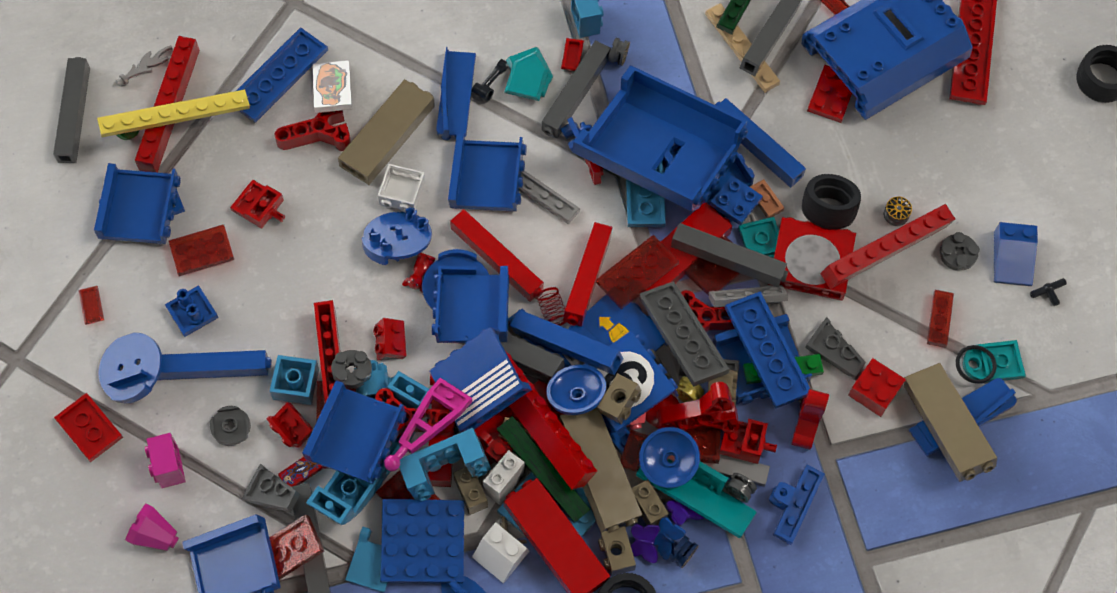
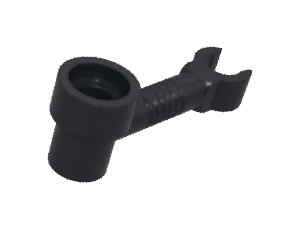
[472,59,508,102]

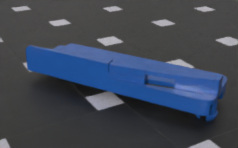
[436,47,476,140]
[909,378,1017,457]

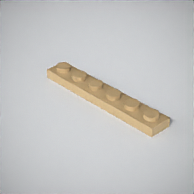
[705,3,780,93]

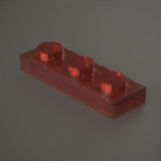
[927,290,954,348]

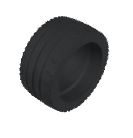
[1076,45,1117,103]
[802,174,861,230]
[598,573,656,593]

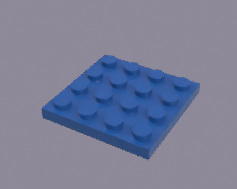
[380,499,464,583]

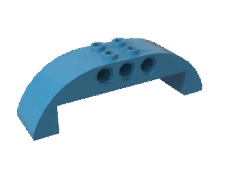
[306,371,430,525]

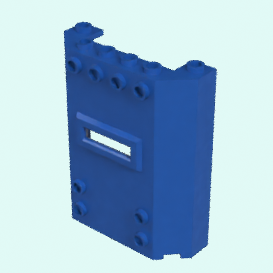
[801,0,973,120]
[573,65,748,211]

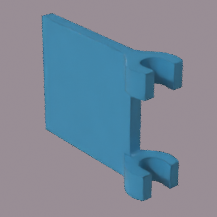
[345,527,388,592]

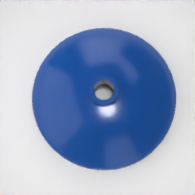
[546,365,607,415]
[639,427,700,488]

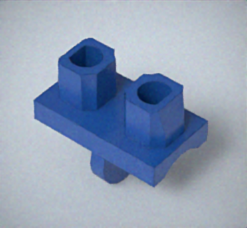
[561,117,592,152]

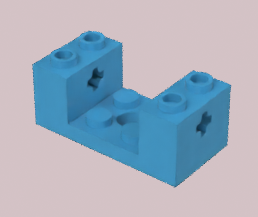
[399,428,491,501]

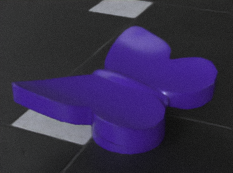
[666,501,705,527]
[631,524,660,564]

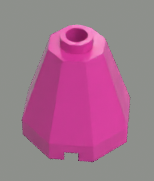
[125,503,179,551]

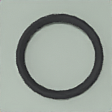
[956,345,997,384]

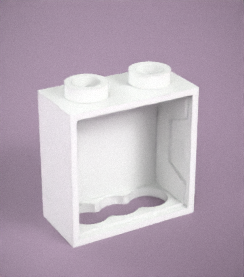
[378,164,425,212]
[483,450,525,505]

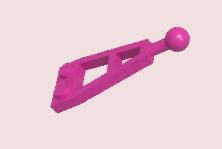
[384,378,472,471]

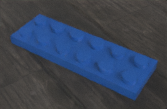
[236,27,328,123]
[725,291,810,409]

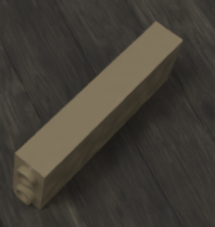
[338,79,435,185]
[904,363,997,482]
[558,407,642,533]

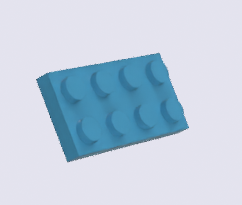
[626,161,665,227]

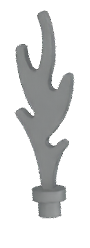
[116,45,172,86]

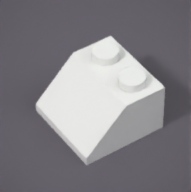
[472,522,530,584]

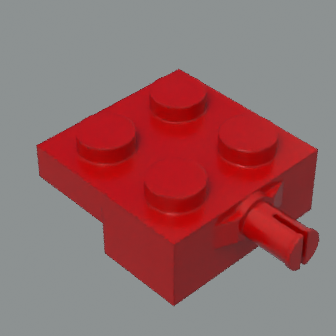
[230,179,285,229]
[719,419,777,464]

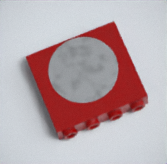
[768,217,856,301]

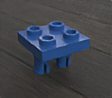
[710,176,763,226]
[165,285,219,337]

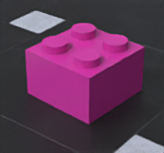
[145,432,186,488]

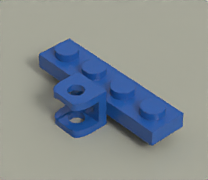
[769,464,825,545]

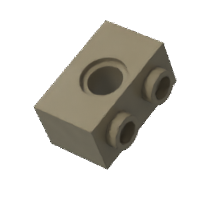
[597,373,642,424]
[453,467,488,515]
[632,480,669,526]
[598,526,636,576]

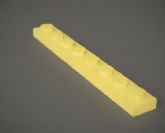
[97,89,250,137]

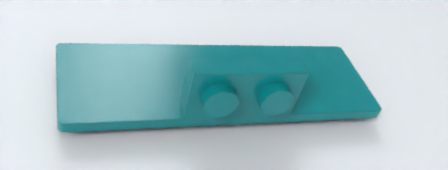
[636,458,757,538]

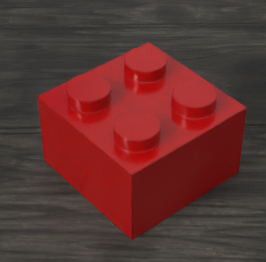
[848,358,906,417]

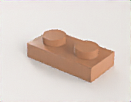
[750,179,784,218]

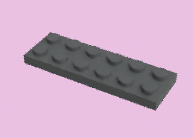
[639,281,729,387]

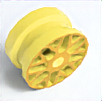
[676,376,704,402]

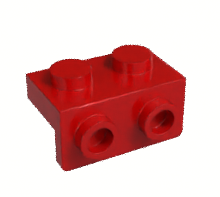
[373,318,407,361]
[266,402,313,448]

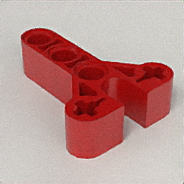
[274,110,351,151]
[681,290,735,333]
[657,382,739,433]
[375,388,454,446]
[791,389,829,450]

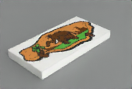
[313,61,352,113]

